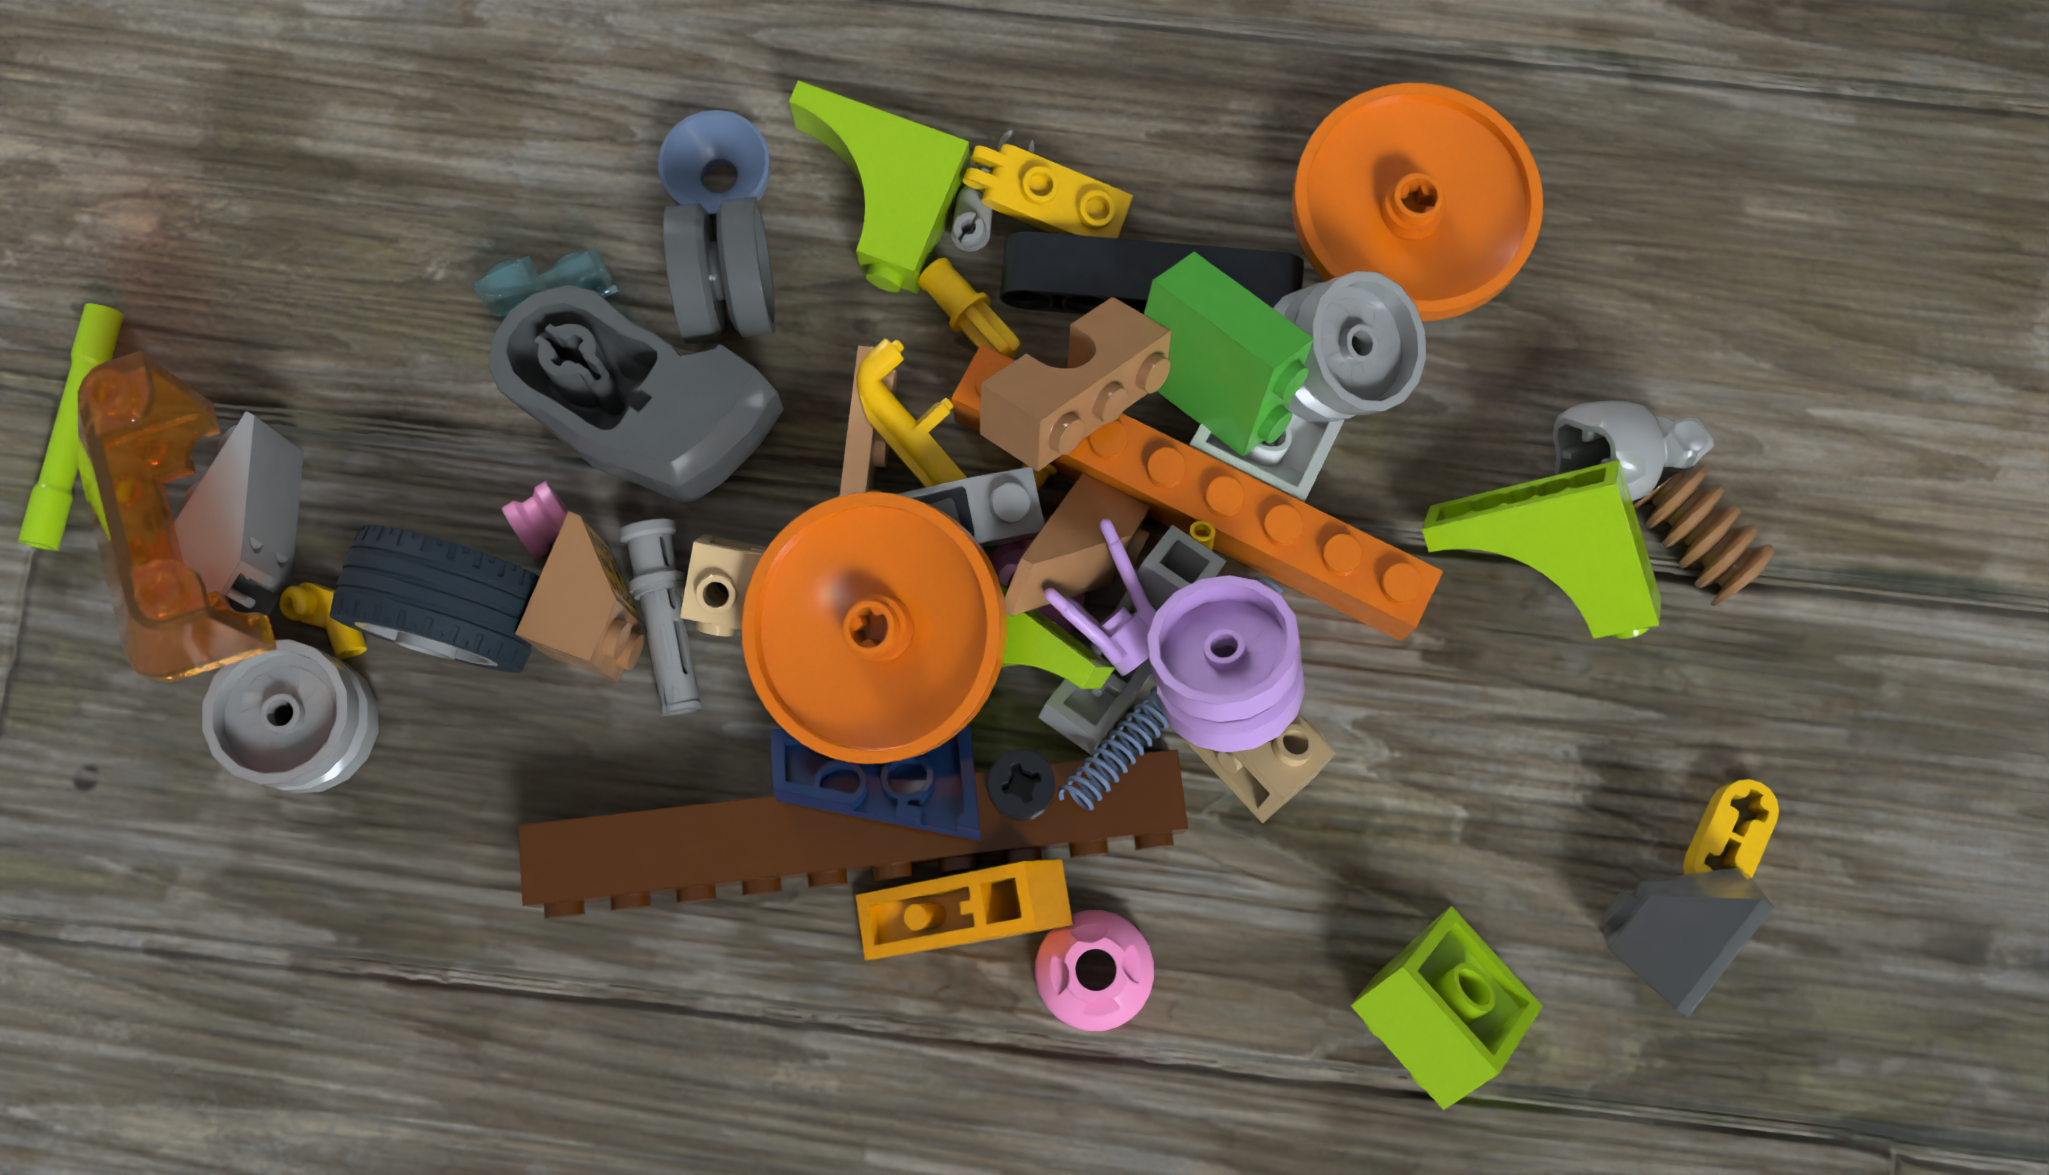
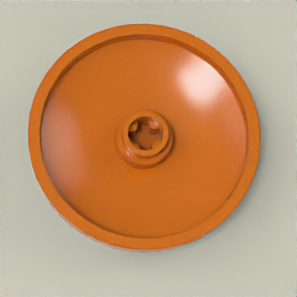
[1292,83,1543,321]
[742,492,1007,764]

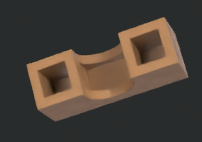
[980,297,1171,471]

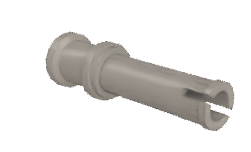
[619,519,702,716]

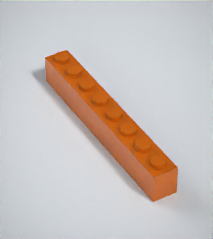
[951,344,1443,642]

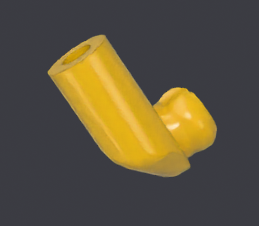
[279,582,367,659]

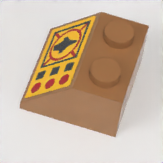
[515,511,644,683]

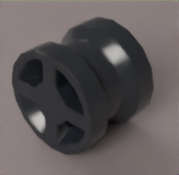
[987,749,1056,822]

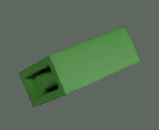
[1144,252,1314,457]

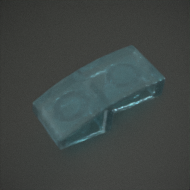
[472,248,619,316]

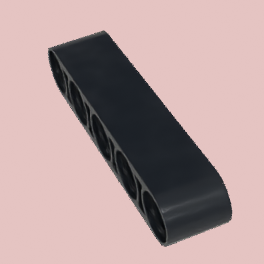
[999,232,1304,315]

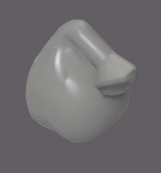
[1553,401,1714,501]

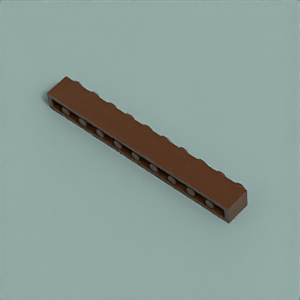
[518,749,1188,919]

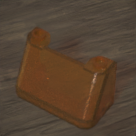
[78,351,277,682]

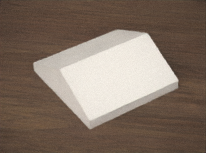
[1189,413,1344,502]

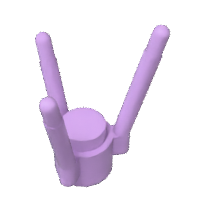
[1044,518,1156,676]

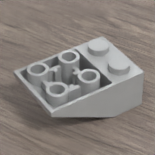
[137,411,304,642]

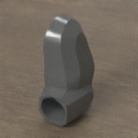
[488,285,784,503]

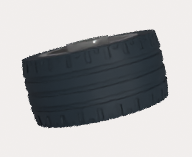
[330,525,540,673]

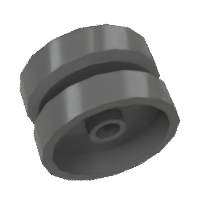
[663,197,776,344]

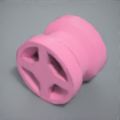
[502,481,568,560]

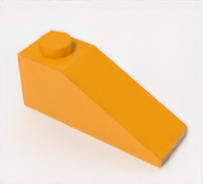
[855,859,1073,961]

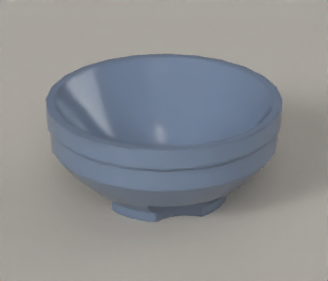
[658,110,771,221]

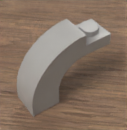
[1038,525,1227,755]

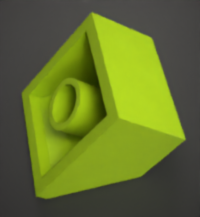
[1350,906,1543,1110]

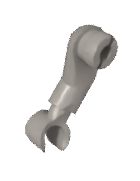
[951,130,1035,253]

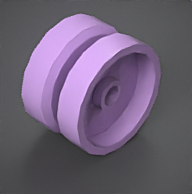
[1147,575,1305,753]

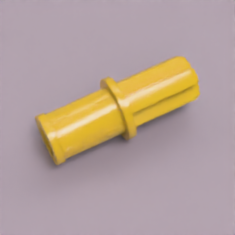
[918,257,1021,359]

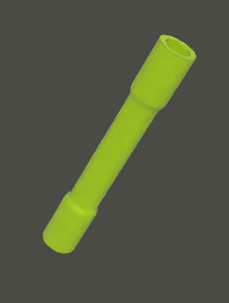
[18,303,124,551]

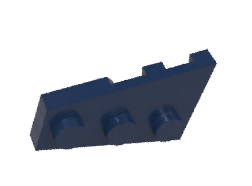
[771,722,981,841]

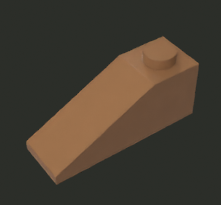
[1004,473,1151,616]

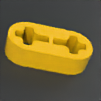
[1683,779,1779,878]

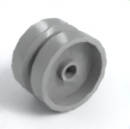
[1273,271,1426,423]
[202,639,379,794]

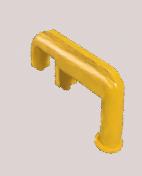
[856,338,1057,491]

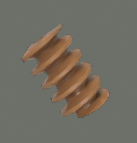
[1633,464,1775,606]

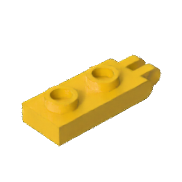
[962,144,1133,238]

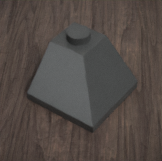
[1602,868,1774,1018]

